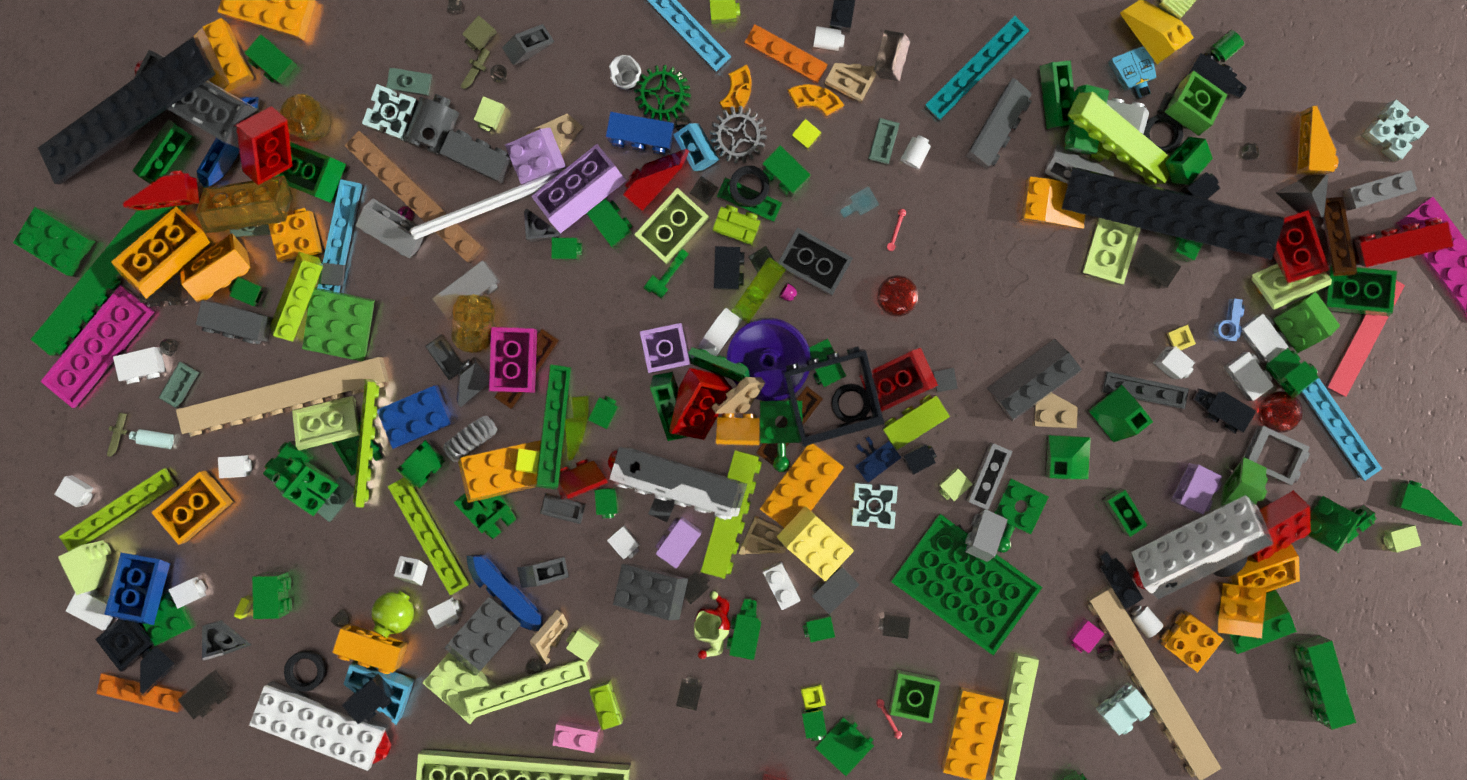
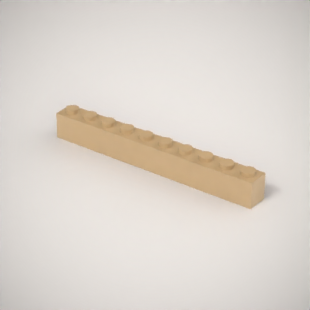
[176,357,389,437]
[1086,586,1222,780]

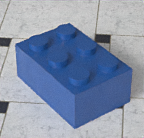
[606,112,675,156]
[377,385,455,449]
[104,553,170,625]

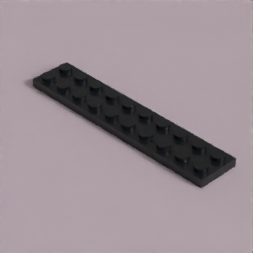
[38,37,216,185]
[1062,167,1285,260]

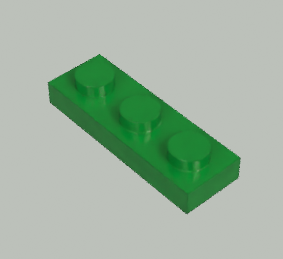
[716,177,782,222]
[688,347,750,382]

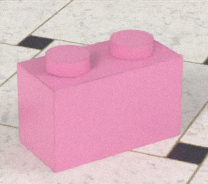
[552,720,600,753]

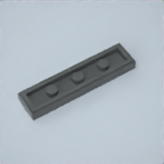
[1101,371,1189,409]

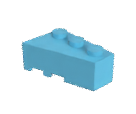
[343,660,415,725]

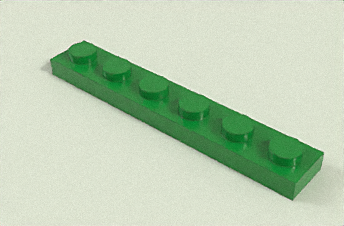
[536,364,571,490]

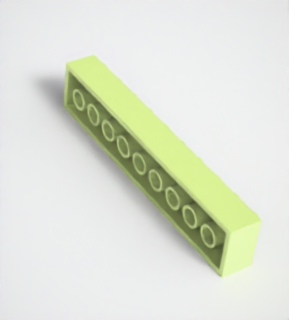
[416,749,630,780]

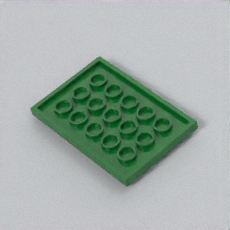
[891,513,1043,656]

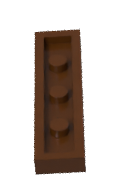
[1323,197,1357,276]
[494,329,560,409]
[756,386,823,465]

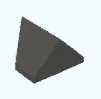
[1276,175,1329,217]
[524,208,562,242]
[202,620,251,661]

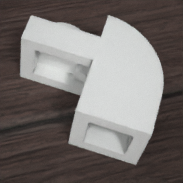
[698,308,742,356]

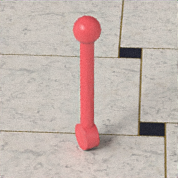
[887,209,906,251]
[876,699,902,739]

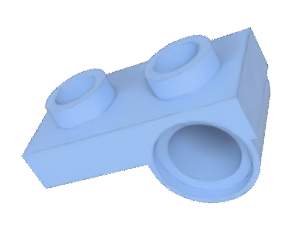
[1213,298,1245,342]

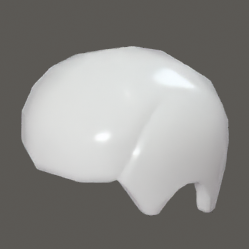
[609,55,641,90]

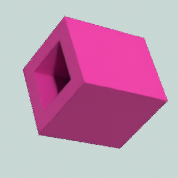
[1069,618,1104,653]

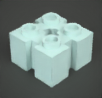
[362,84,418,142]
[1361,99,1429,162]
[851,482,898,529]
[1096,683,1152,736]

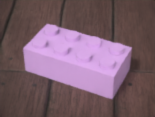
[531,144,626,234]

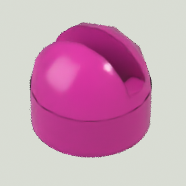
[397,206,415,221]
[779,283,797,301]

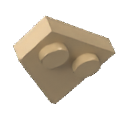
[824,63,881,103]
[526,114,584,155]
[712,377,765,414]
[1034,393,1078,428]
[738,516,787,555]
[529,610,568,665]

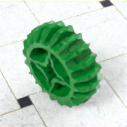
[634,65,691,122]

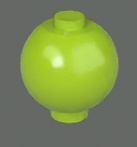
[371,591,414,638]

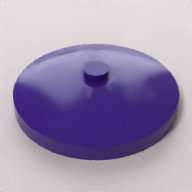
[727,318,811,401]

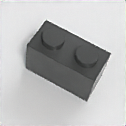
[811,566,859,614]

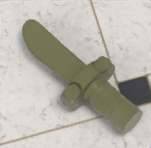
[461,48,490,89]
[107,412,128,457]

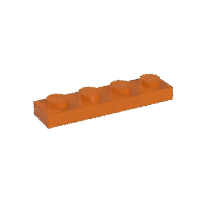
[744,24,828,84]
[96,672,184,713]

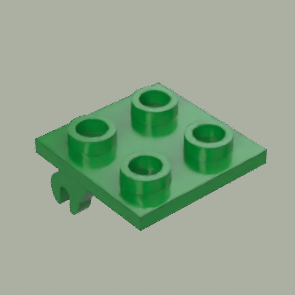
[815,717,874,776]

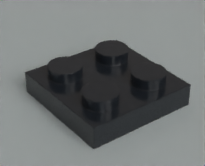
[95,619,154,672]

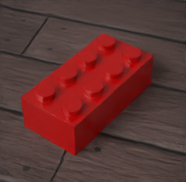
[1354,217,1454,268]

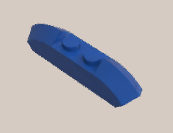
[196,96,259,189]
[467,555,543,631]

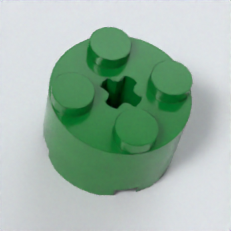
[396,439,445,489]

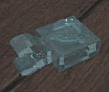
[840,186,879,218]

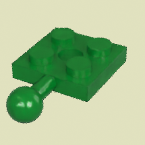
[760,401,802,473]
[994,478,1049,553]

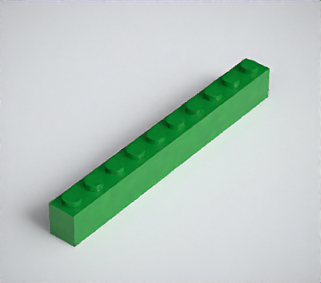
[31,205,186,356]

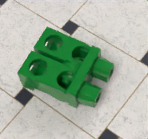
[272,457,339,516]
[453,493,517,539]

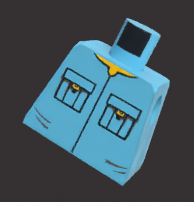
[1108,46,1156,98]

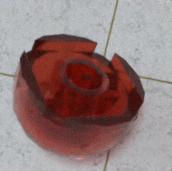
[877,275,919,317]
[1258,391,1303,433]

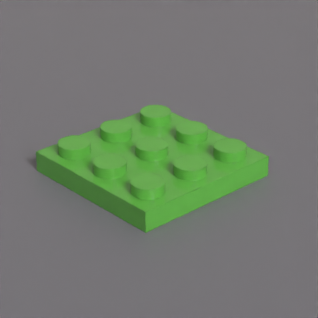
[302,288,375,361]

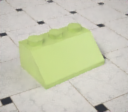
[58,540,112,595]

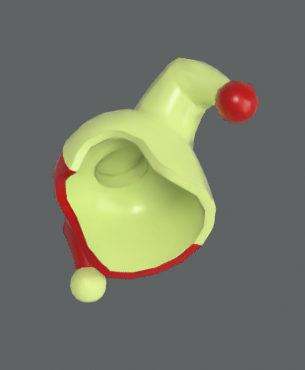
[694,591,730,659]

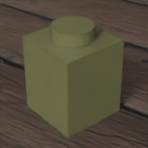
[462,15,497,51]

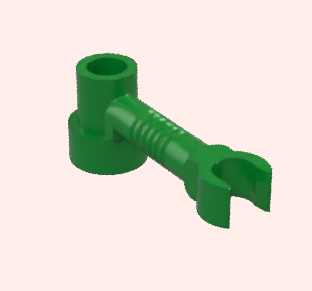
[643,249,689,299]

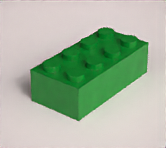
[1295,635,1356,730]

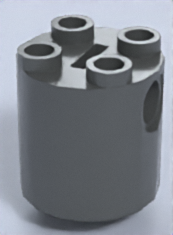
[405,94,460,155]

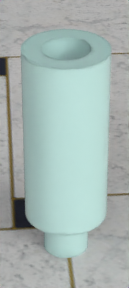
[129,429,174,449]

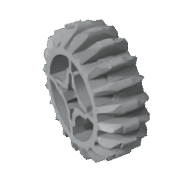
[710,106,767,163]
[443,416,498,462]

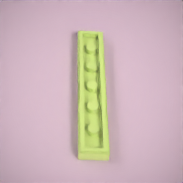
[463,659,590,719]

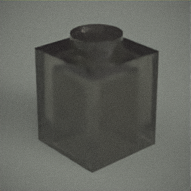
[684,570,710,604]
[878,612,911,639]
[676,676,703,711]

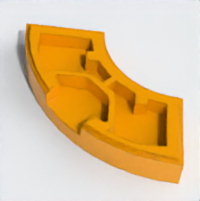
[719,64,751,122]
[787,84,844,116]

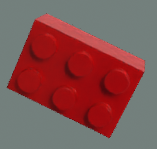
[236,106,293,185]
[1251,490,1311,562]

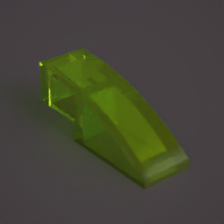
[731,257,786,323]
[565,396,590,461]

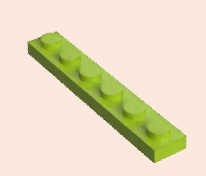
[353,379,379,508]
[59,468,178,552]
[388,477,469,595]

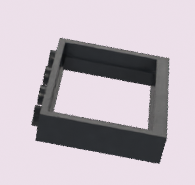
[781,346,884,446]

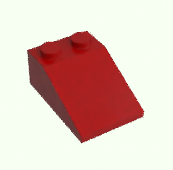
[623,149,689,211]
[123,171,200,211]
[1273,210,1330,284]
[859,348,938,412]
[669,368,733,440]
[557,459,608,500]

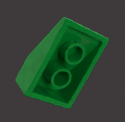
[271,142,346,203]

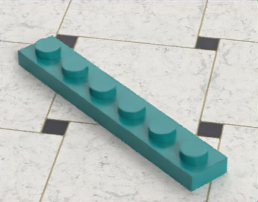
[925,16,1030,121]

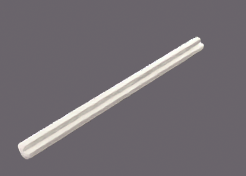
[410,169,565,239]

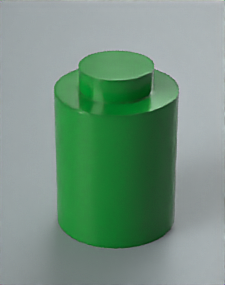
[1210,30,1244,62]

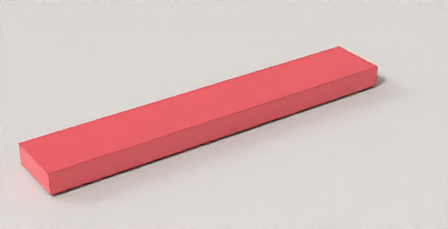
[1326,280,1405,397]

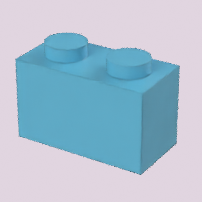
[673,123,720,171]

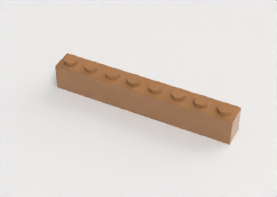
[344,131,485,263]

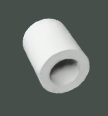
[813,26,845,51]
[901,135,931,169]
[1131,605,1164,639]

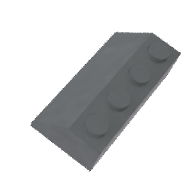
[965,78,1032,169]
[987,339,1082,422]

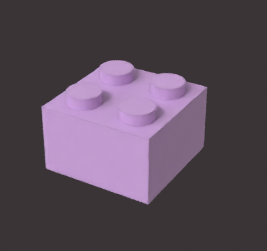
[505,128,566,184]
[640,323,691,373]
[1171,463,1222,514]
[655,517,702,568]

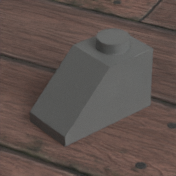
[502,24,554,65]
[456,357,490,407]
[517,557,569,588]

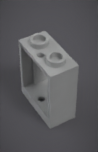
[1244,425,1310,485]

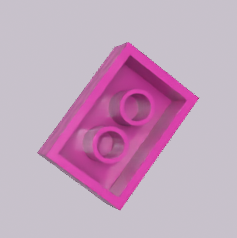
[489,327,537,393]

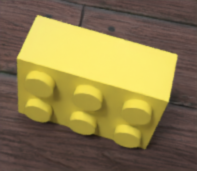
[777,506,854,582]

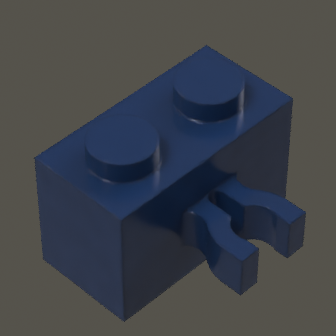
[854,436,902,483]

